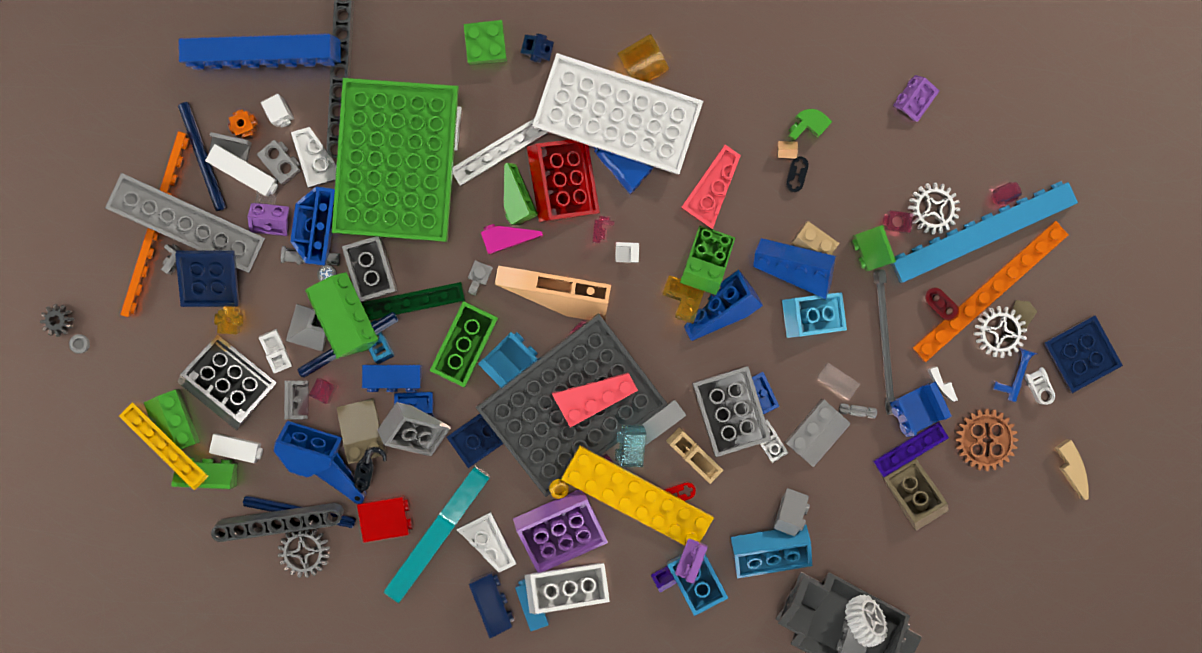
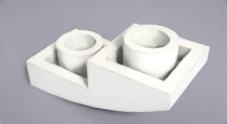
[760,420,788,463]

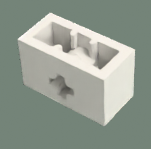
[261,94,294,128]

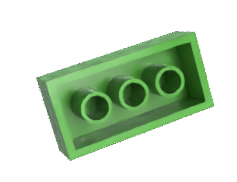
[430,301,499,388]

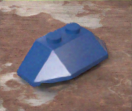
[290,187,335,266]

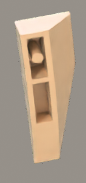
[495,266,611,321]

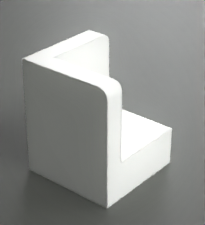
[615,242,639,263]

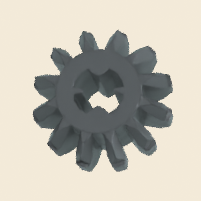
[40,304,74,337]

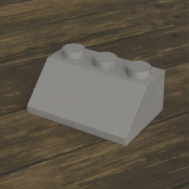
[785,399,851,467]

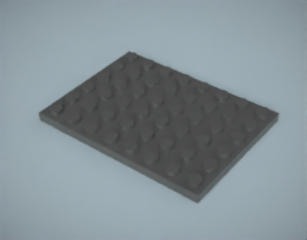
[476,313,668,497]

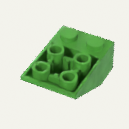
[680,225,736,295]

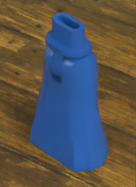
[593,147,654,194]

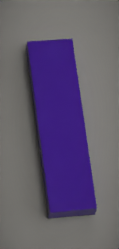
[873,421,949,478]

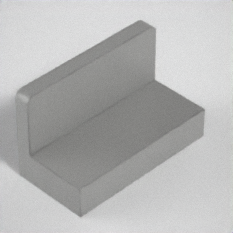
[209,132,252,161]

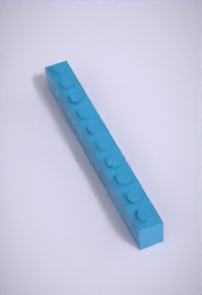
[891,181,1078,283]

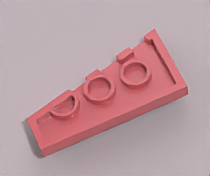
[681,145,741,229]
[552,373,638,427]

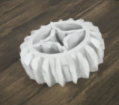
[908,183,960,235]
[974,306,1027,358]
[845,594,888,647]

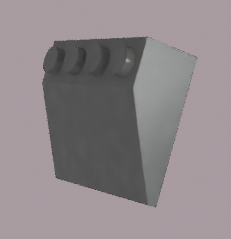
[178,335,277,430]

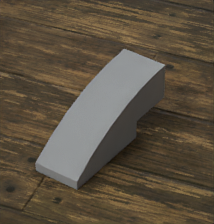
[629,399,686,449]

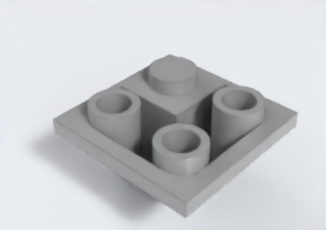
[286,304,327,351]

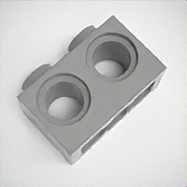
[257,140,301,185]

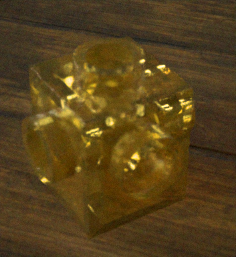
[214,306,243,334]

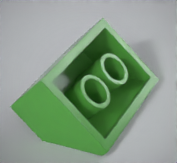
[144,389,200,449]
[171,457,238,489]

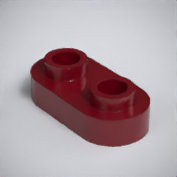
[925,288,959,321]

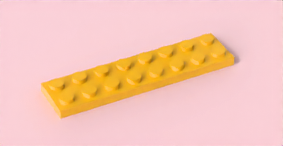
[561,445,714,545]

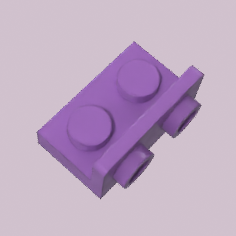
[893,75,940,122]
[248,203,289,236]
[675,538,708,584]

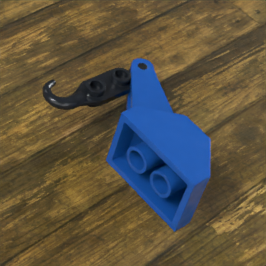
[274,421,387,504]

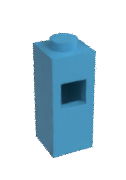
[515,579,549,631]

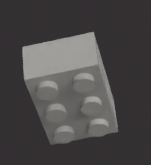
[342,236,398,302]

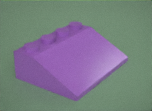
[513,489,608,573]

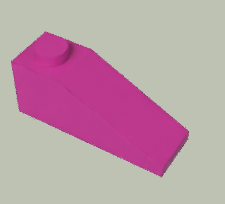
[481,224,543,254]

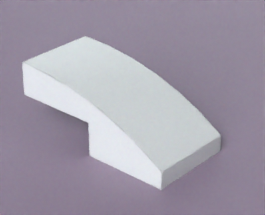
[259,329,292,374]
[927,366,958,402]

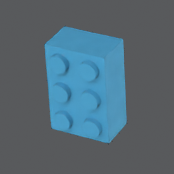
[667,554,728,616]

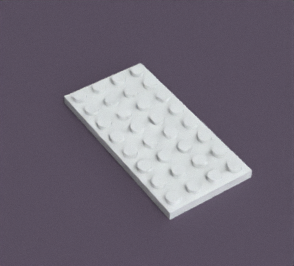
[532,53,703,175]

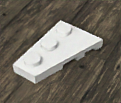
[291,127,337,188]
[456,512,517,572]

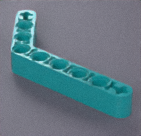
[383,467,489,604]

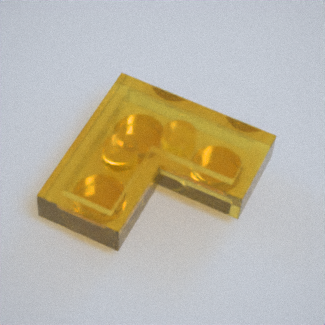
[662,275,704,324]

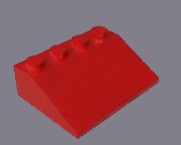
[527,140,600,223]

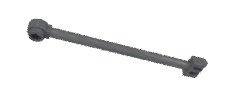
[873,270,895,415]

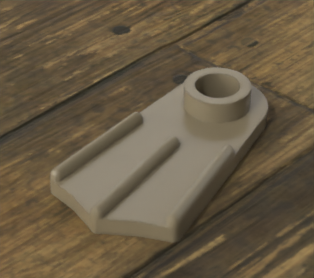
[1003,300,1038,343]

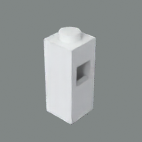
[209,433,263,463]

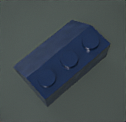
[469,571,515,638]

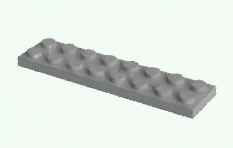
[105,173,265,273]

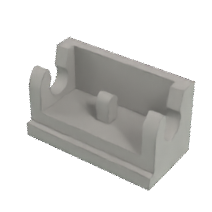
[284,380,309,419]

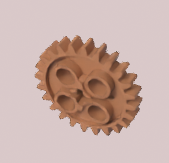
[955,409,1019,471]

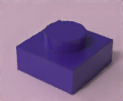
[651,566,677,593]

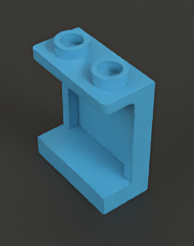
[478,332,538,387]

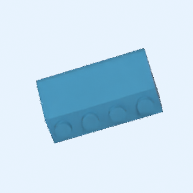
[731,524,813,579]

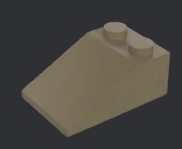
[336,398,388,464]
[884,458,949,531]

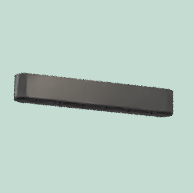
[211,503,344,542]

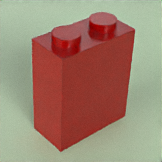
[357,496,413,543]

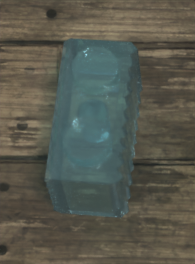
[615,425,646,467]

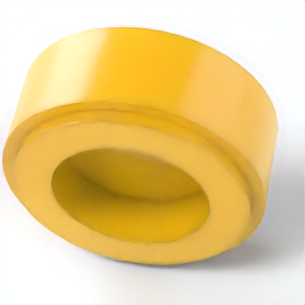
[549,479,569,499]

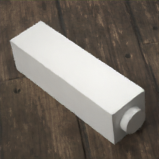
[205,144,278,197]

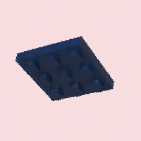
[175,250,239,307]
[1044,315,1123,393]

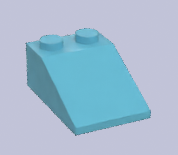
[782,292,847,338]

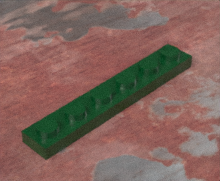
[361,282,465,320]

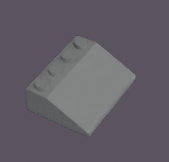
[692,366,771,457]

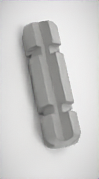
[839,403,877,419]

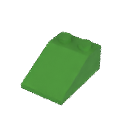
[852,225,896,271]

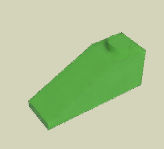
[504,163,538,225]

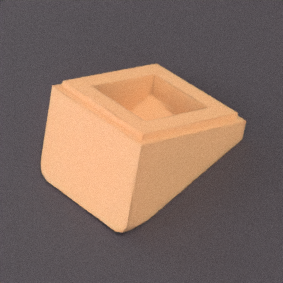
[778,141,798,158]

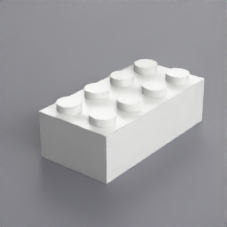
[524,563,610,614]

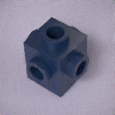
[521,33,554,63]

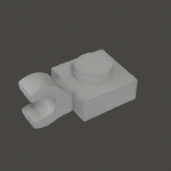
[468,260,493,296]

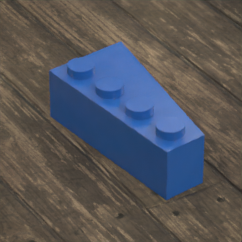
[753,238,836,299]

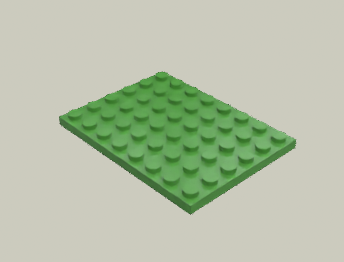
[332,78,459,242]

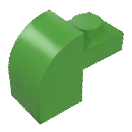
[788,109,833,141]

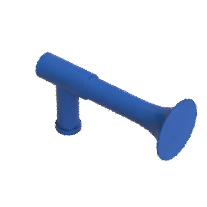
[993,348,1038,402]

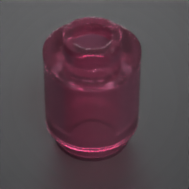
[991,182,1022,207]

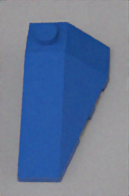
[684,269,763,341]

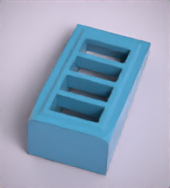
[369,320,394,364]

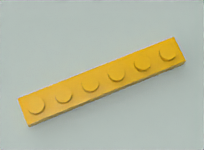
[119,402,208,491]

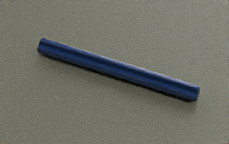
[178,102,226,211]
[298,312,398,378]
[243,496,356,528]

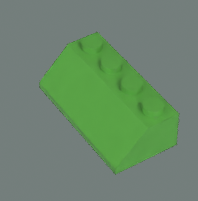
[305,272,378,358]

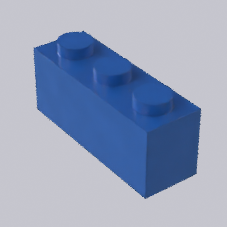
[362,365,422,392]

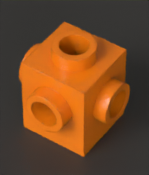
[228,109,258,139]

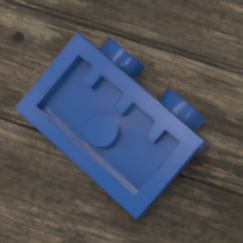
[752,372,779,415]
[394,392,434,417]

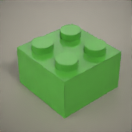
[464,20,507,65]

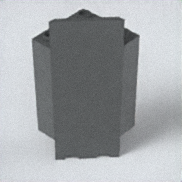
[776,572,922,653]

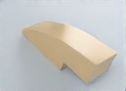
[666,427,724,484]
[1055,439,1089,501]

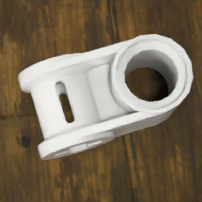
[1024,367,1055,405]

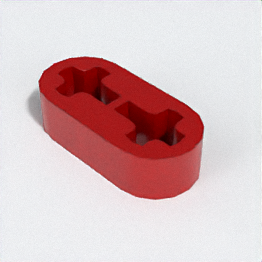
[664,482,696,501]

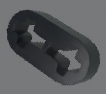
[786,156,809,193]

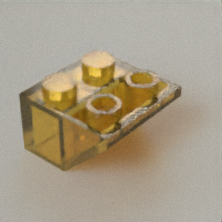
[617,34,670,83]

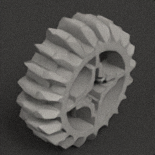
[278,529,330,578]

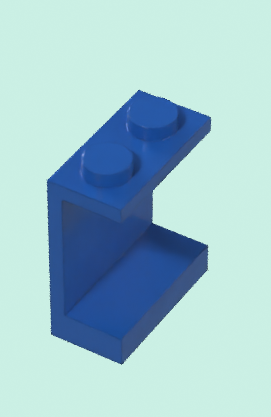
[890,381,952,437]

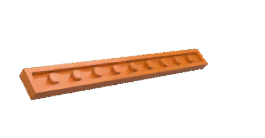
[120,131,189,317]
[912,221,1068,362]

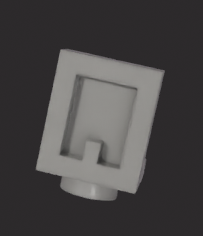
[161,244,183,275]

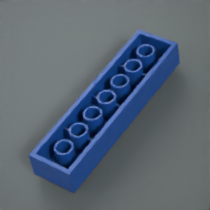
[179,34,341,70]

